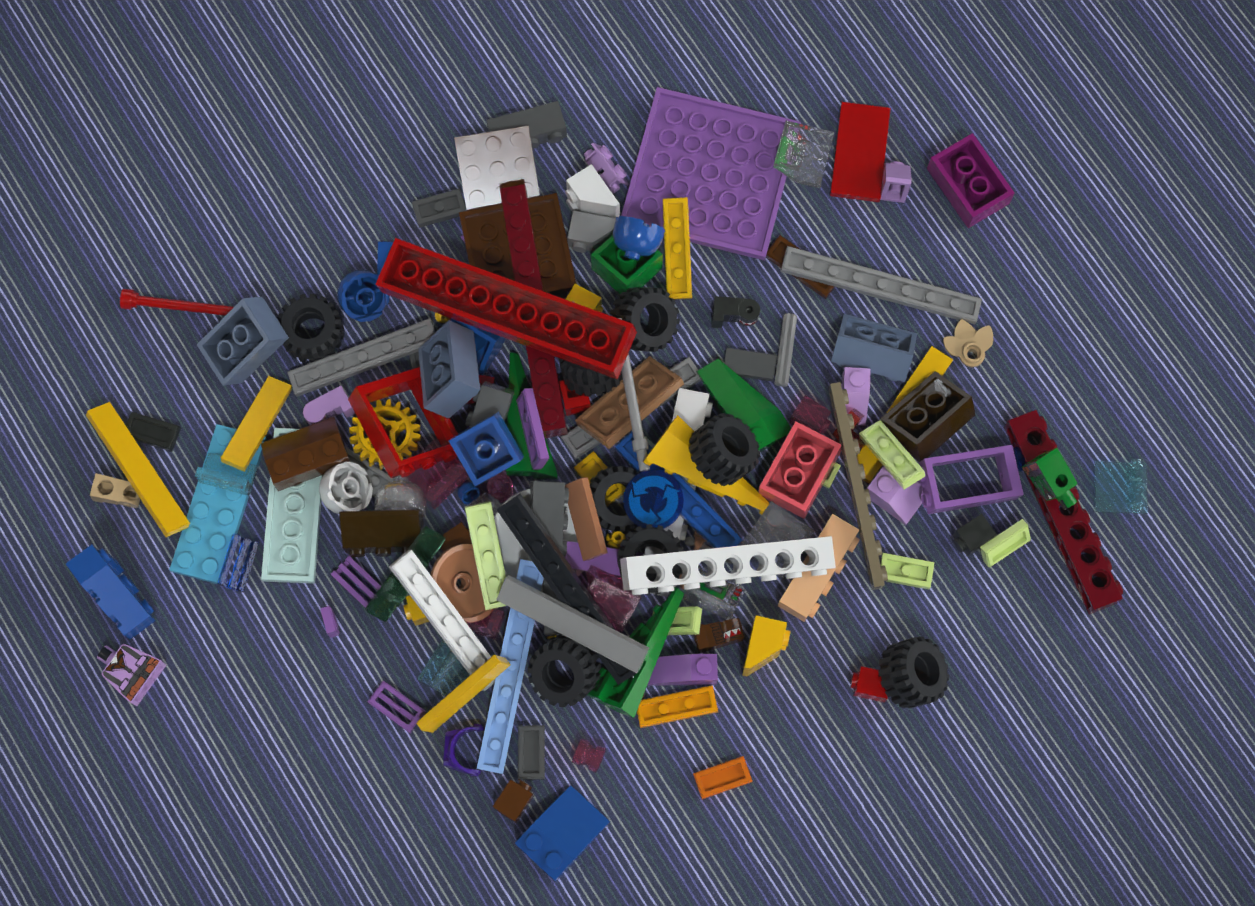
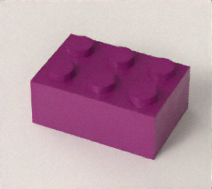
[927,133,1015,228]

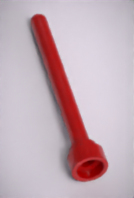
[120,289,234,316]

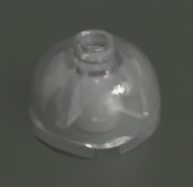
[374,477,427,518]

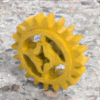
[349,399,421,470]

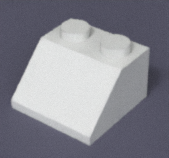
[565,164,620,218]

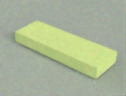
[859,420,925,490]

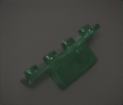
[365,526,446,622]

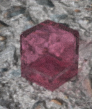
[467,608,505,641]

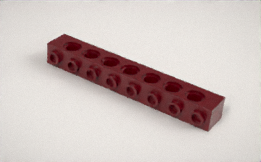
[1004,410,1123,614]

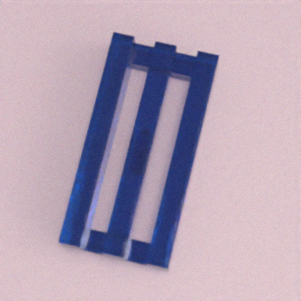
[217,534,259,592]

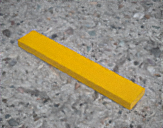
[857,346,953,484]
[86,402,190,537]

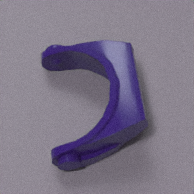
[443,724,484,777]

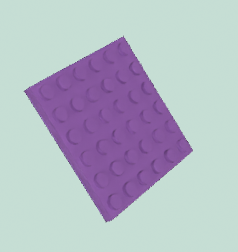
[621,87,801,261]

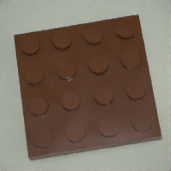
[459,193,576,294]

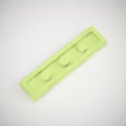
[465,501,507,610]

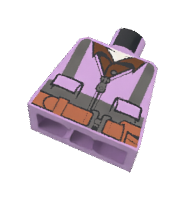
[97,644,166,706]

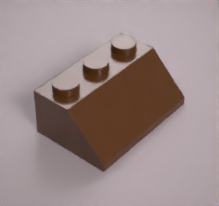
[261,417,351,491]

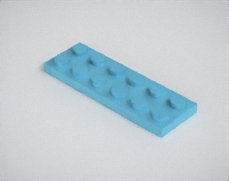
[169,424,267,585]

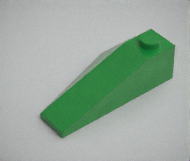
[696,359,792,452]

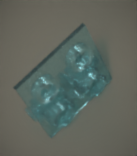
[1095,459,1148,514]

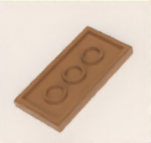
[575,356,684,449]

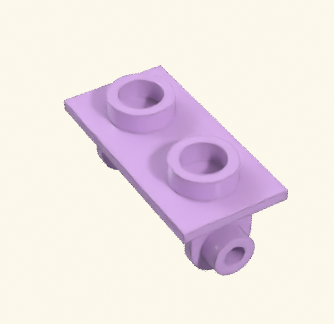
[584,143,629,194]

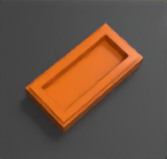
[693,756,752,800]

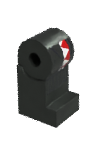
[712,296,760,328]

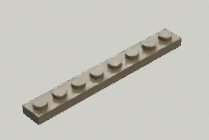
[828,382,888,590]

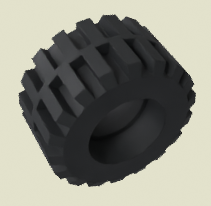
[610,287,680,352]
[277,294,344,363]
[558,358,623,397]
[689,413,760,486]
[590,466,653,532]
[618,524,684,595]
[528,634,601,707]
[878,636,949,708]

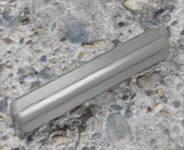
[774,313,797,387]

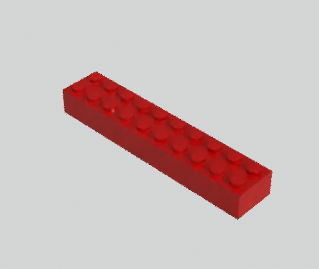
[375,238,637,380]

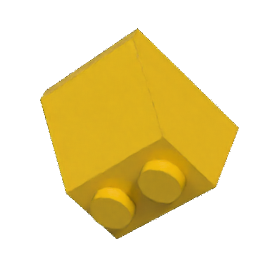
[742,616,790,676]

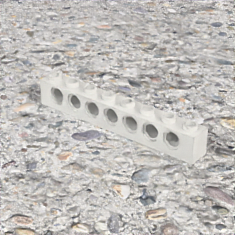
[620,536,836,595]

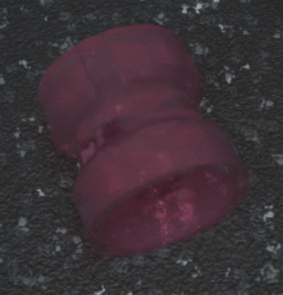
[572,738,606,773]

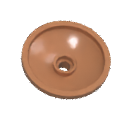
[430,544,495,623]

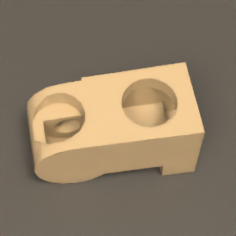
[90,473,140,508]

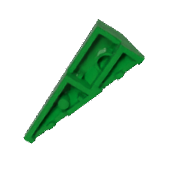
[506,353,558,479]
[587,587,684,718]

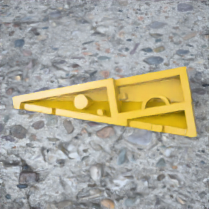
[643,415,771,515]

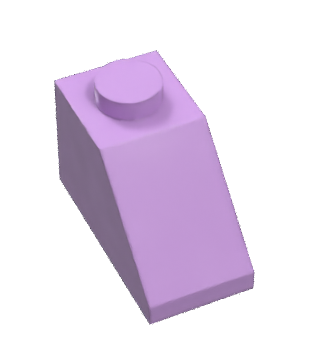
[880,162,912,203]
[841,367,871,426]

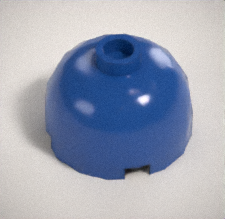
[613,216,665,260]
[337,270,390,322]

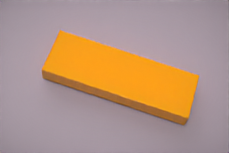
[637,685,718,728]

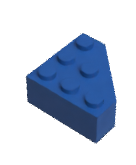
[66,544,156,640]

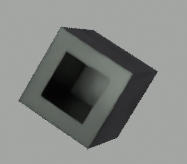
[952,514,997,557]

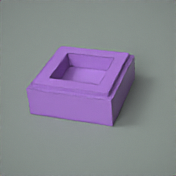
[320,606,340,638]

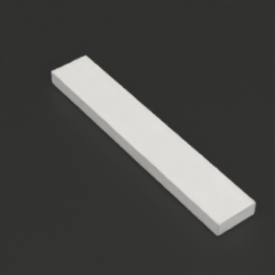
[389,550,496,691]

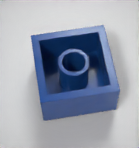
[449,411,524,486]

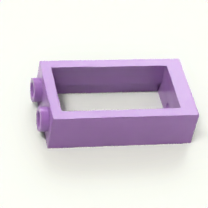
[918,445,1024,514]

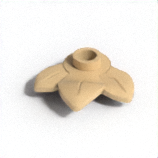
[943,319,993,367]

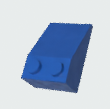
[515,785,610,882]

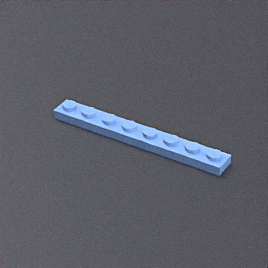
[477,559,544,774]

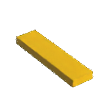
[663,197,692,300]
[221,376,292,472]
[416,655,511,733]

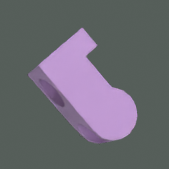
[303,386,355,425]

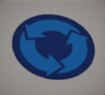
[623,470,684,529]

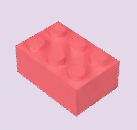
[759,421,842,519]

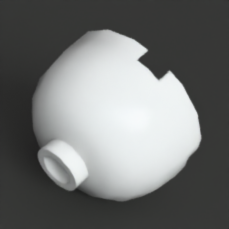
[319,462,373,514]

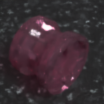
[487,473,514,503]

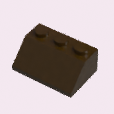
[881,371,975,462]
[339,510,424,557]

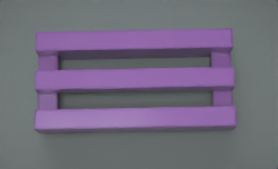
[331,556,387,611]
[367,681,426,734]

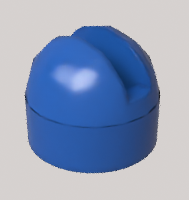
[457,482,480,505]

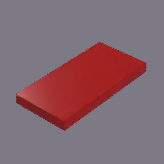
[830,102,891,202]

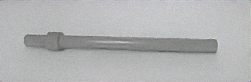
[618,318,650,472]

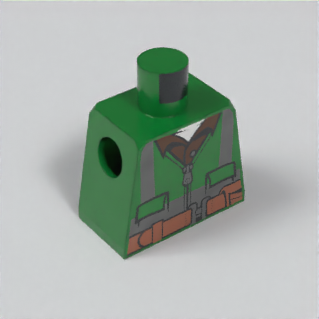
[1022,448,1078,510]

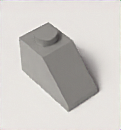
[567,210,616,253]

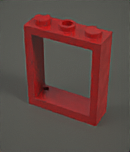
[348,367,458,478]

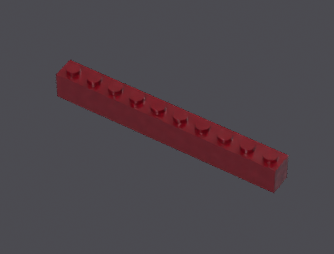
[500,184,568,438]

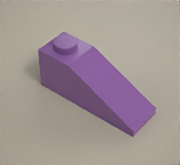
[647,654,718,686]

